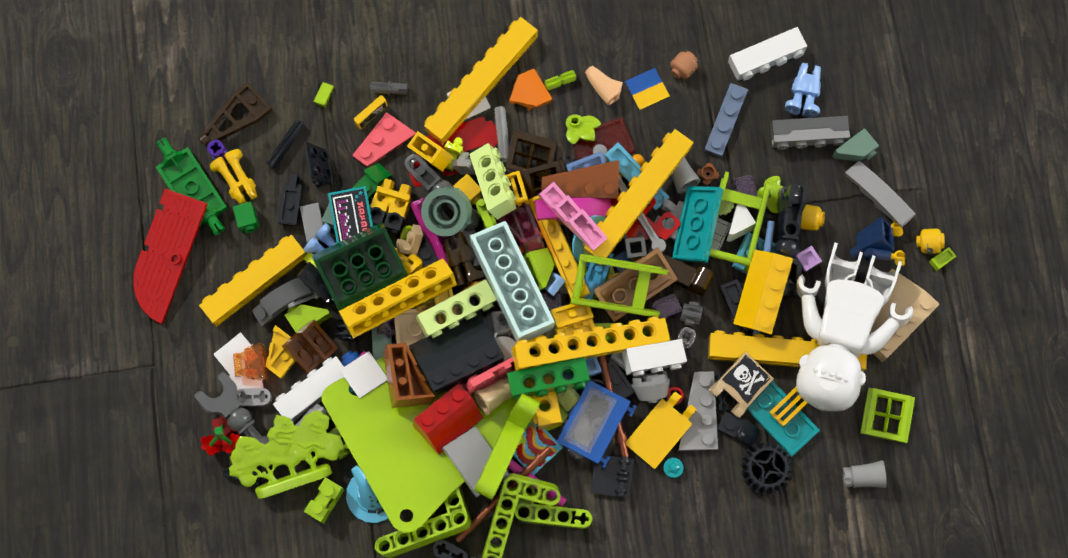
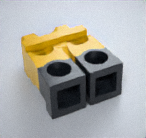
[370,179,412,236]

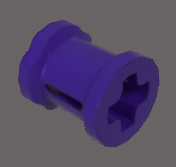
[207,140,228,160]

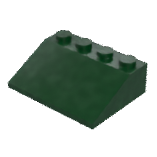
[312,222,408,311]

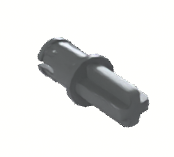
[370,81,407,96]

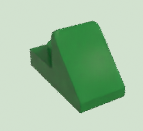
[352,163,392,200]

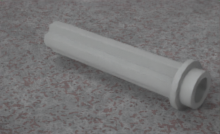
[494,106,509,166]

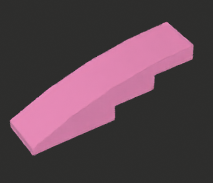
[538,182,607,251]

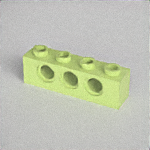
[469,143,516,219]
[415,279,497,338]

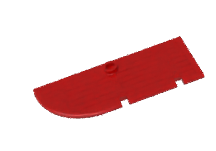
[133,189,208,324]

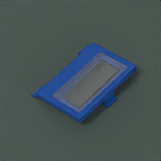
[557,381,637,468]

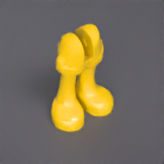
[209,149,258,204]

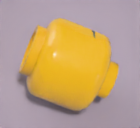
[800,205,825,231]
[916,229,945,254]

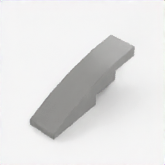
[845,161,915,227]

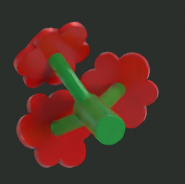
[200,415,241,456]

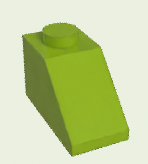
[523,248,555,291]
[285,304,332,332]

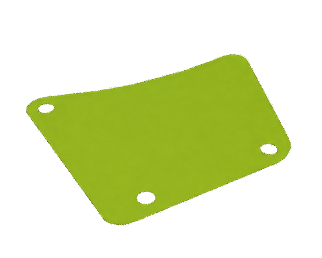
[322,357,567,532]

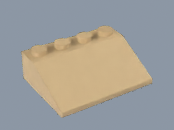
[870,269,939,362]

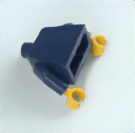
[850,217,906,266]

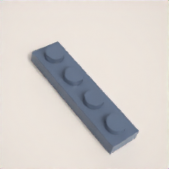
[704,83,748,158]

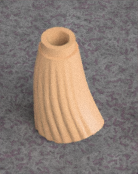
[585,66,623,105]

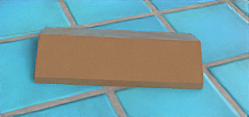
[593,247,678,322]

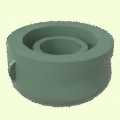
[421,187,472,236]

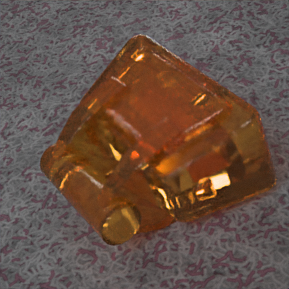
[233,342,268,381]

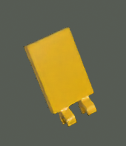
[626,392,697,469]

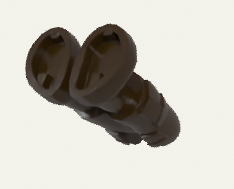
[444,231,486,290]

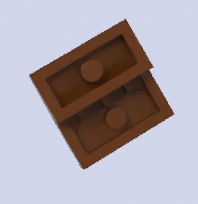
[282,320,338,374]

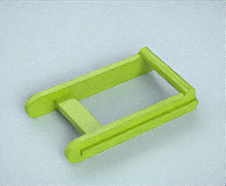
[709,171,770,272]
[571,254,668,317]

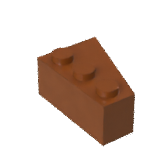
[383,343,435,408]

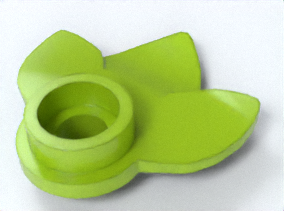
[566,114,601,145]
[756,176,787,213]

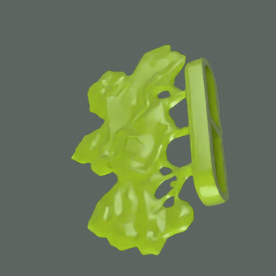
[229,410,344,499]

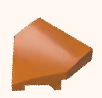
[508,69,552,111]

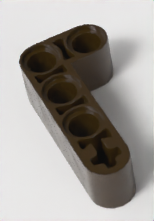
[638,247,714,296]

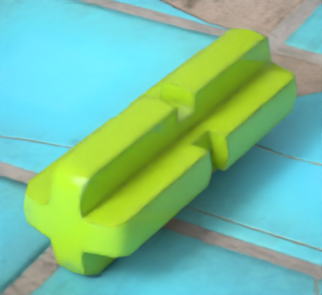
[545,70,576,90]

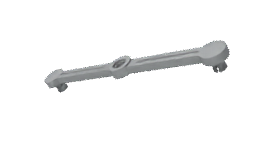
[593,144,666,252]

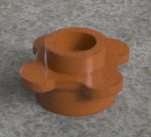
[697,163,719,185]

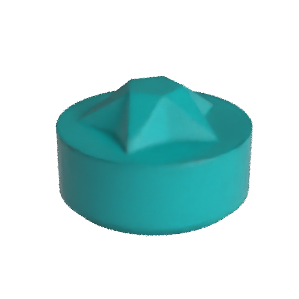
[663,458,683,478]

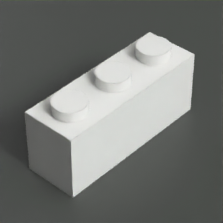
[621,339,687,377]

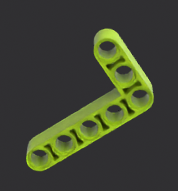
[474,393,540,500]
[482,473,560,558]
[375,486,471,558]

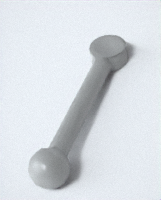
[288,293,319,308]

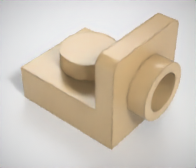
[396,224,423,255]

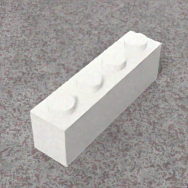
[728,27,807,81]
[273,357,344,422]

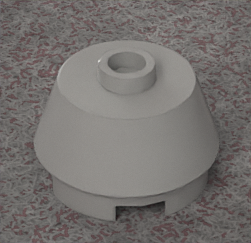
[631,371,670,403]

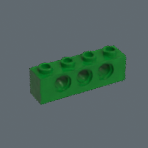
[507,357,590,401]

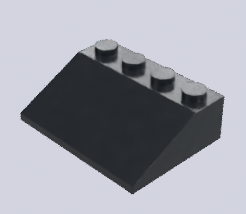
[408,313,505,397]

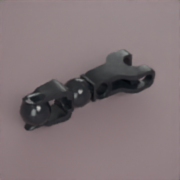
[775,181,807,299]

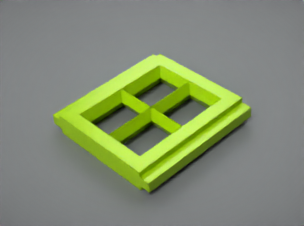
[860,388,915,444]

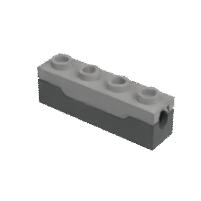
[770,116,850,150]

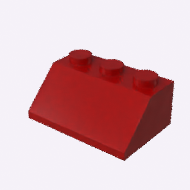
[413,383,484,455]

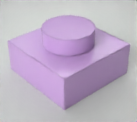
[795,246,822,272]

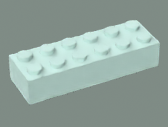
[470,221,555,341]

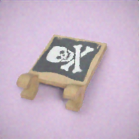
[709,352,774,418]

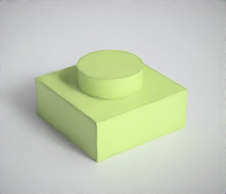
[557,387,580,412]

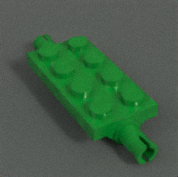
[156,138,228,235]

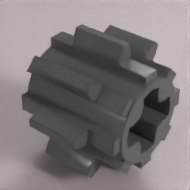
[681,301,703,326]

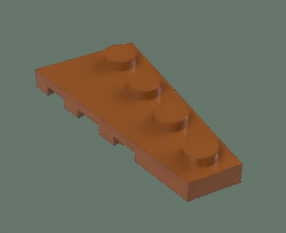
[541,160,619,198]

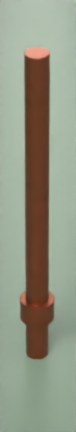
[598,355,629,457]

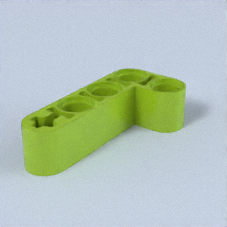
[515,485,592,529]

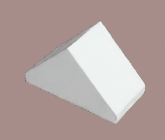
[727,204,756,242]

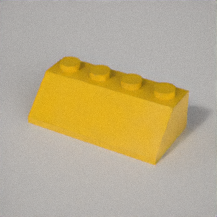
[733,250,793,335]

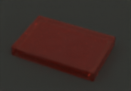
[572,117,635,160]

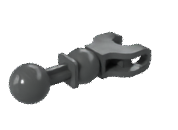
[405,154,480,232]
[194,372,269,444]

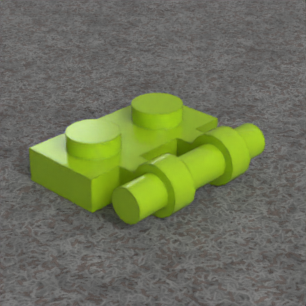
[476,199,497,229]

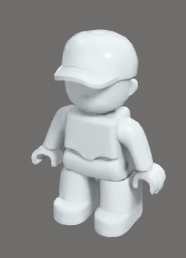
[796,243,913,411]

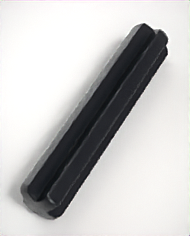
[266,120,305,169]

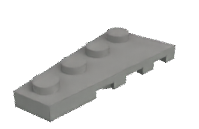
[678,371,718,451]

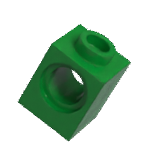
[233,201,260,233]

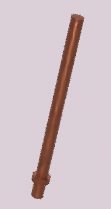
[455,446,553,543]

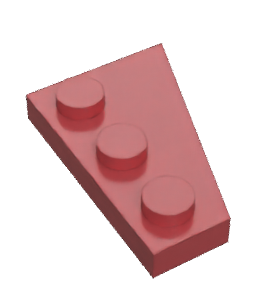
[352,112,416,168]
[464,357,516,394]

